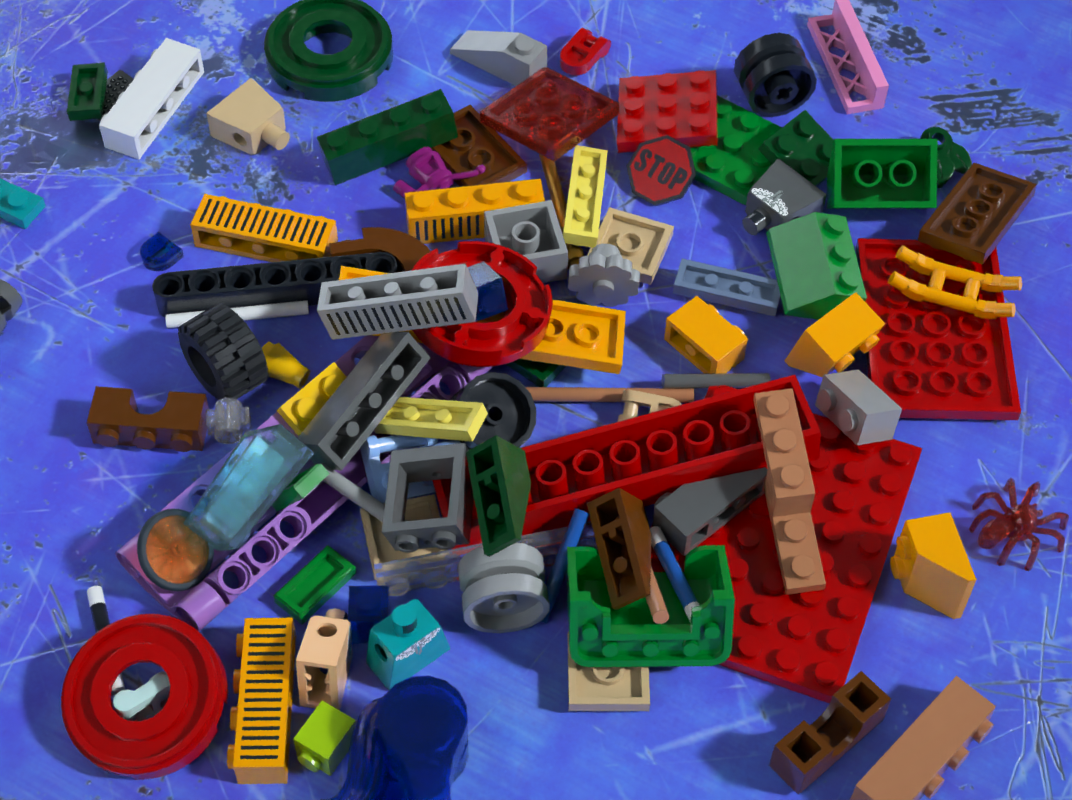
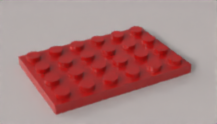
[856,238,1021,420]

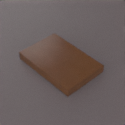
[431,105,527,187]

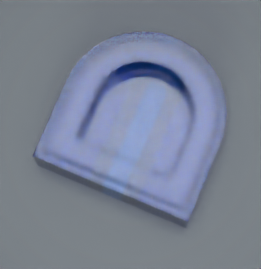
[140,232,184,271]

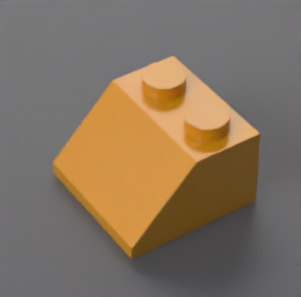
[784,292,885,377]
[890,512,976,619]

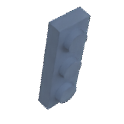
[673,259,781,316]

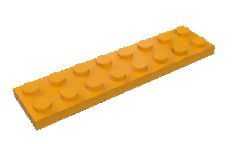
[339,266,626,374]

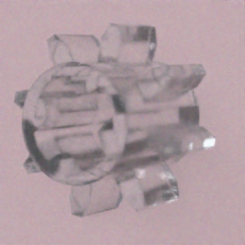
[206,398,251,444]

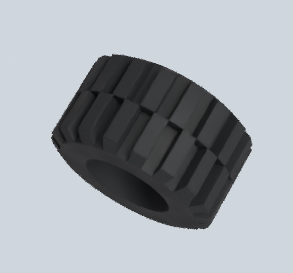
[178,303,268,404]

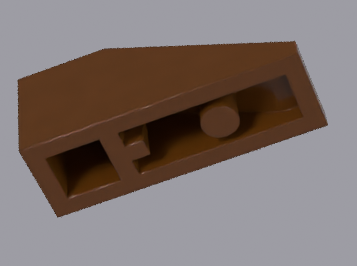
[587,488,652,610]

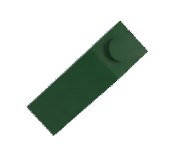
[466,435,531,557]

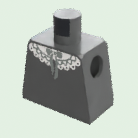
[742,159,827,235]

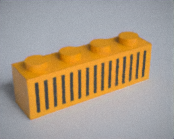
[405,179,545,244]
[190,194,338,262]
[227,618,297,784]

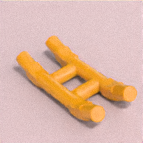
[888,245,1022,319]

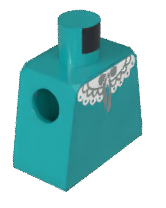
[366,599,450,692]

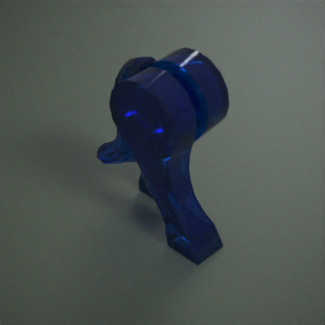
[320,676,469,800]

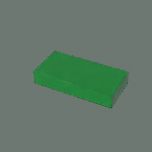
[269,463,330,512]
[273,545,357,625]

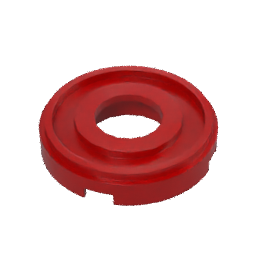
[411,241,553,367]
[61,614,228,780]

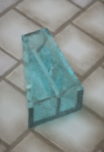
[183,424,314,551]

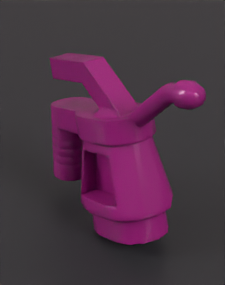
[393,147,486,198]

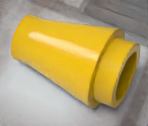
[262,341,311,389]

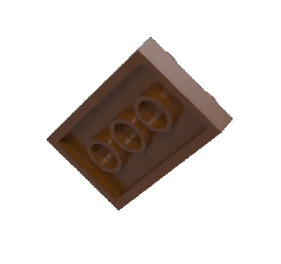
[918,163,1037,265]

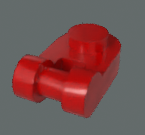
[560,28,611,75]

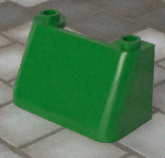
[567,545,735,667]

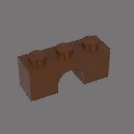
[87,386,210,452]
[769,671,891,795]

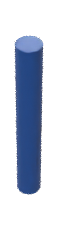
[542,508,589,623]

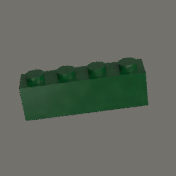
[317,89,458,185]

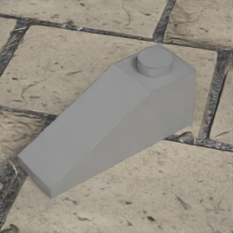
[450,30,547,92]

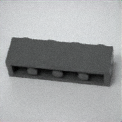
[294,332,431,471]

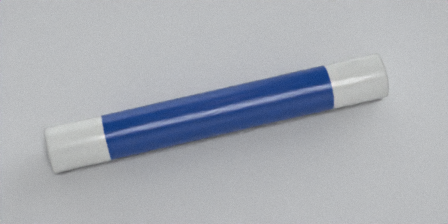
[650,526,700,623]

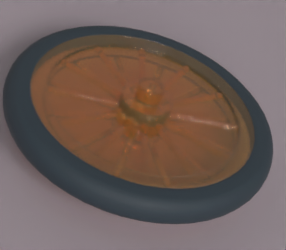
[137,509,214,591]

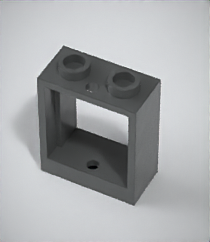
[382,443,474,553]

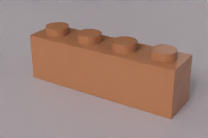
[850,676,996,800]

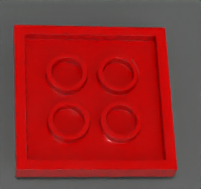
[617,70,718,153]

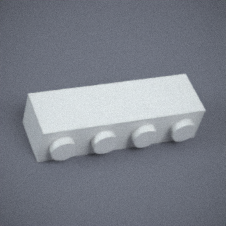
[99,38,204,159]

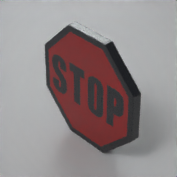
[626,135,697,206]

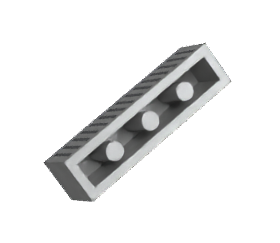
[317,263,478,340]

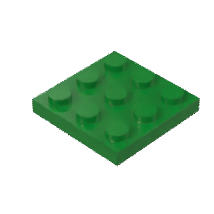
[690,95,782,206]

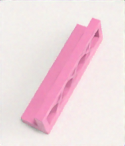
[807,0,889,114]

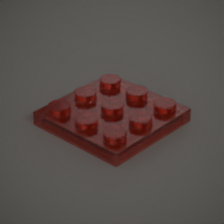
[479,66,619,161]

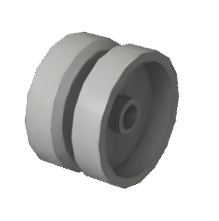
[458,542,549,633]

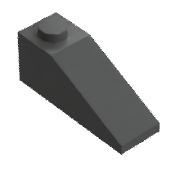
[652,467,768,556]

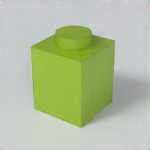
[293,700,359,776]

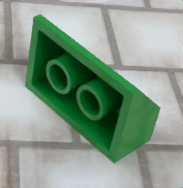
[827,139,938,209]
[766,212,867,320]

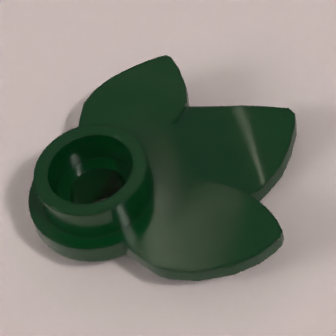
[920,127,972,188]

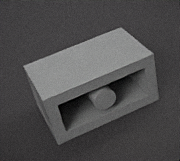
[815,369,902,445]

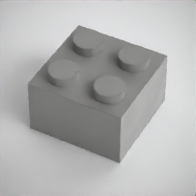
[484,200,568,283]

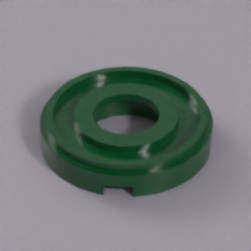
[264,0,393,102]

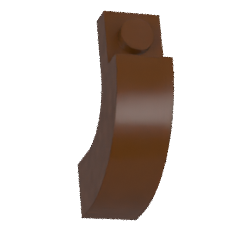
[329,227,431,272]

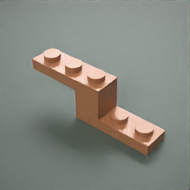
[753,388,826,595]

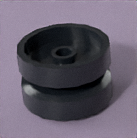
[734,33,817,117]
[447,372,536,450]

